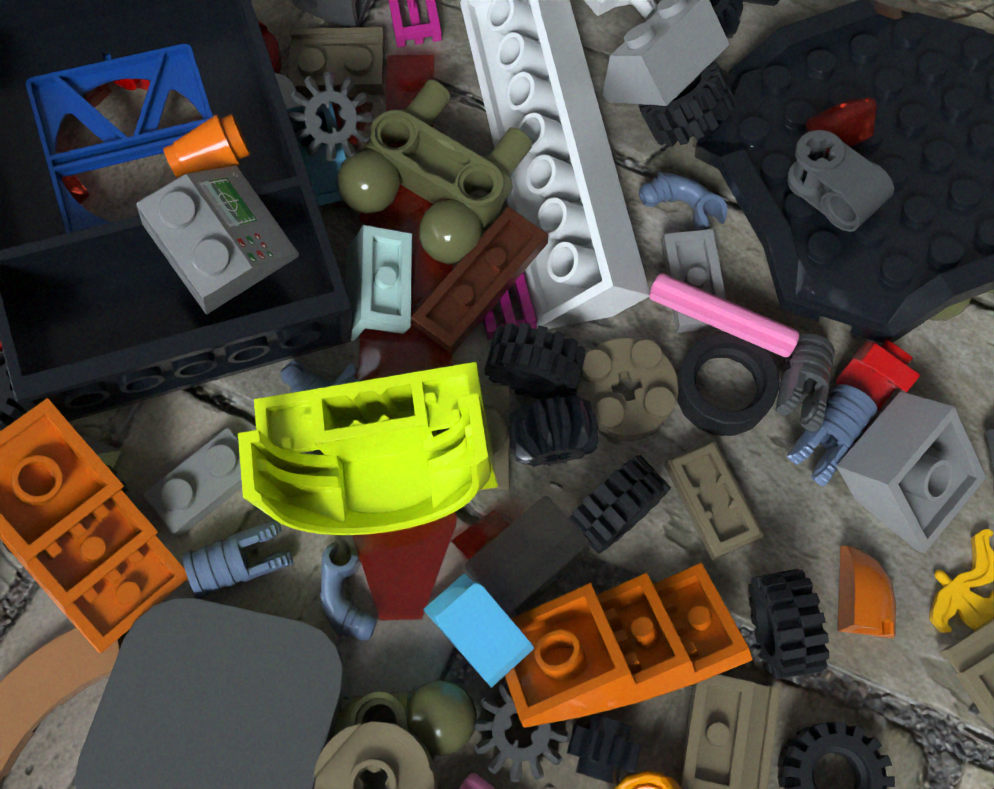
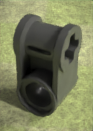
[787,130,894,232]

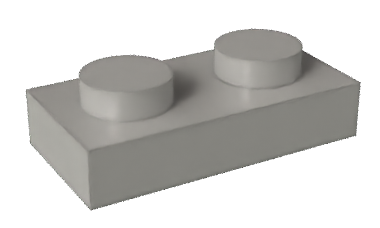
[661,229,727,333]
[142,427,242,538]

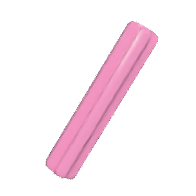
[649,273,799,357]

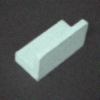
[345,225,412,341]

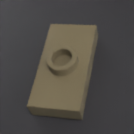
[664,440,764,561]

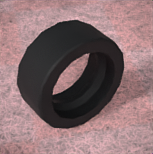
[677,332,780,436]

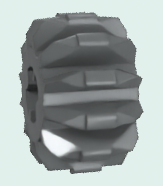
[288,72,374,161]
[475,683,570,782]

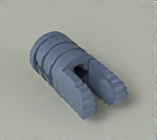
[787,384,877,487]
[182,519,294,599]

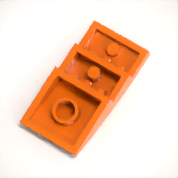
[0,398,188,653]
[505,562,753,728]

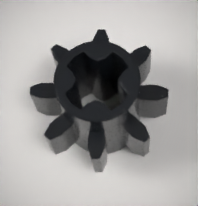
[567,714,642,785]

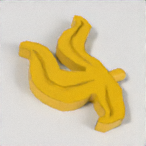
[929,529,994,633]

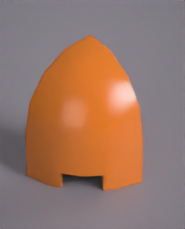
[838,546,896,639]

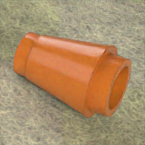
[163,114,251,178]

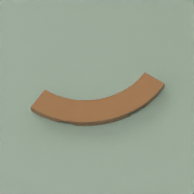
[0,628,123,784]

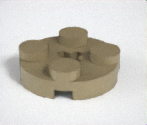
[575,338,678,441]
[313,721,438,789]

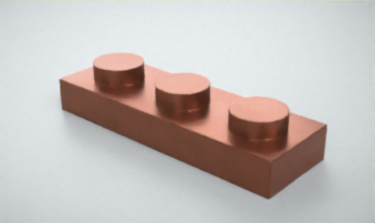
[411,206,548,355]

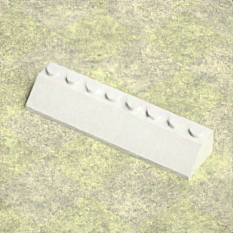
[460,0,650,329]

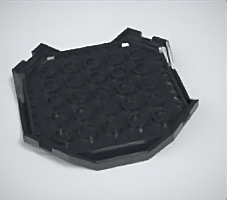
[695,0,994,344]

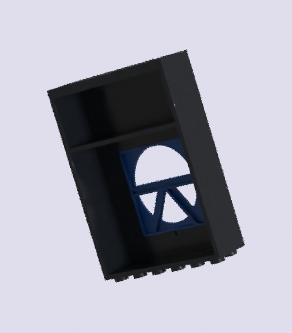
[0,0,352,422]

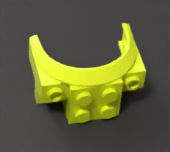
[238,362,498,535]

